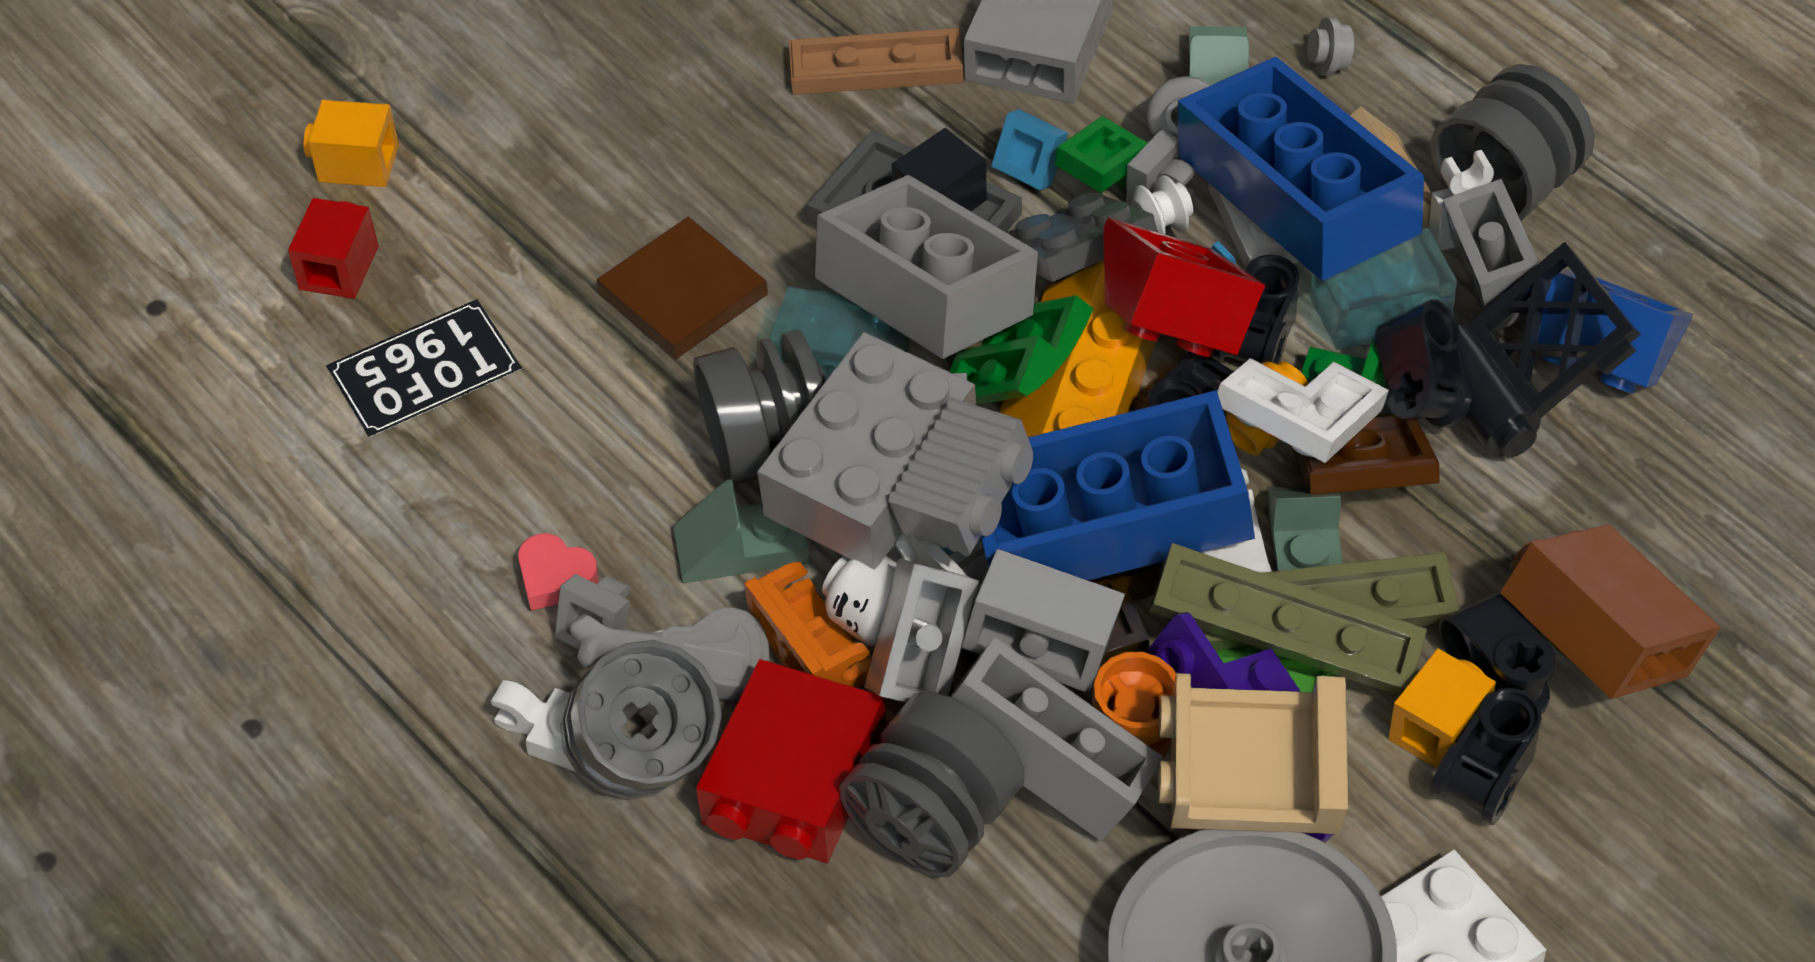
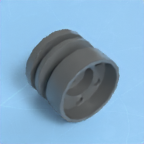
[1431,64,1595,221]
[693,329,826,485]
[560,640,722,800]
[839,691,1024,877]

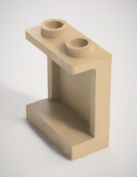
[1158,673,1348,834]

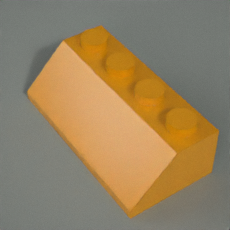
[999,260,1156,437]

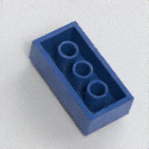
[1178,56,1424,281]
[981,390,1255,581]

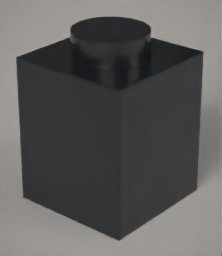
[891,127,987,212]

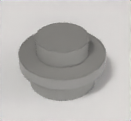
[1307,17,1354,76]

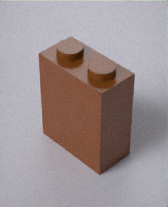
[1500,524,1721,699]

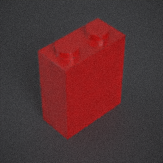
[696,659,887,864]

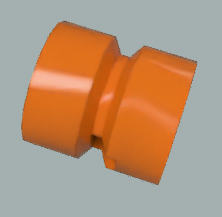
[1090,652,1176,760]

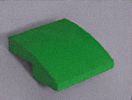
[949,295,1094,405]

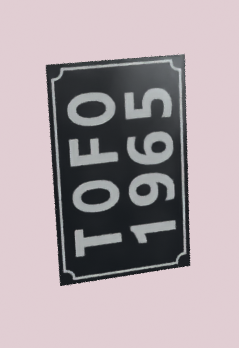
[326,299,523,437]

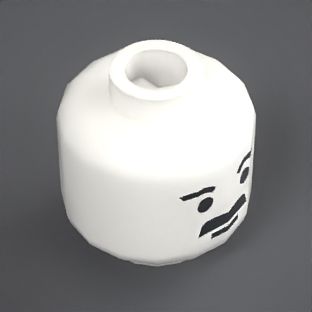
[822,556,897,647]

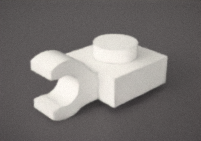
[491,680,576,772]

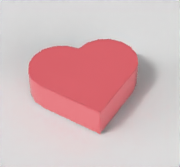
[518,533,599,611]

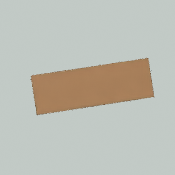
[789,28,964,95]

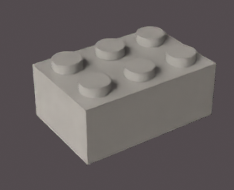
[815,175,1038,359]
[757,332,976,570]

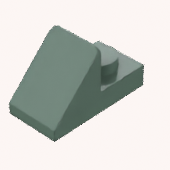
[1188,26,1249,85]
[673,479,810,583]
[1266,486,1343,571]

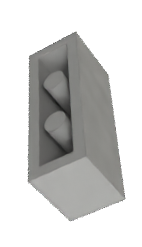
[950,636,1163,841]

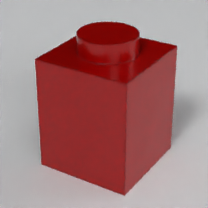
[288,198,379,299]

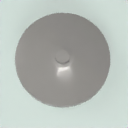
[1108,829,1397,962]

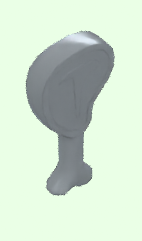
[570,608,769,701]

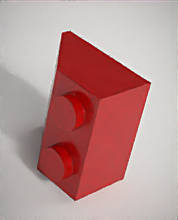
[1103,217,1265,357]

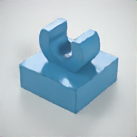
[991,109,1068,190]

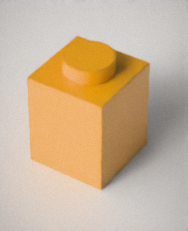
[303,100,399,187]
[1388,649,1496,768]

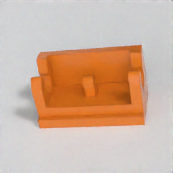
[744,562,871,688]

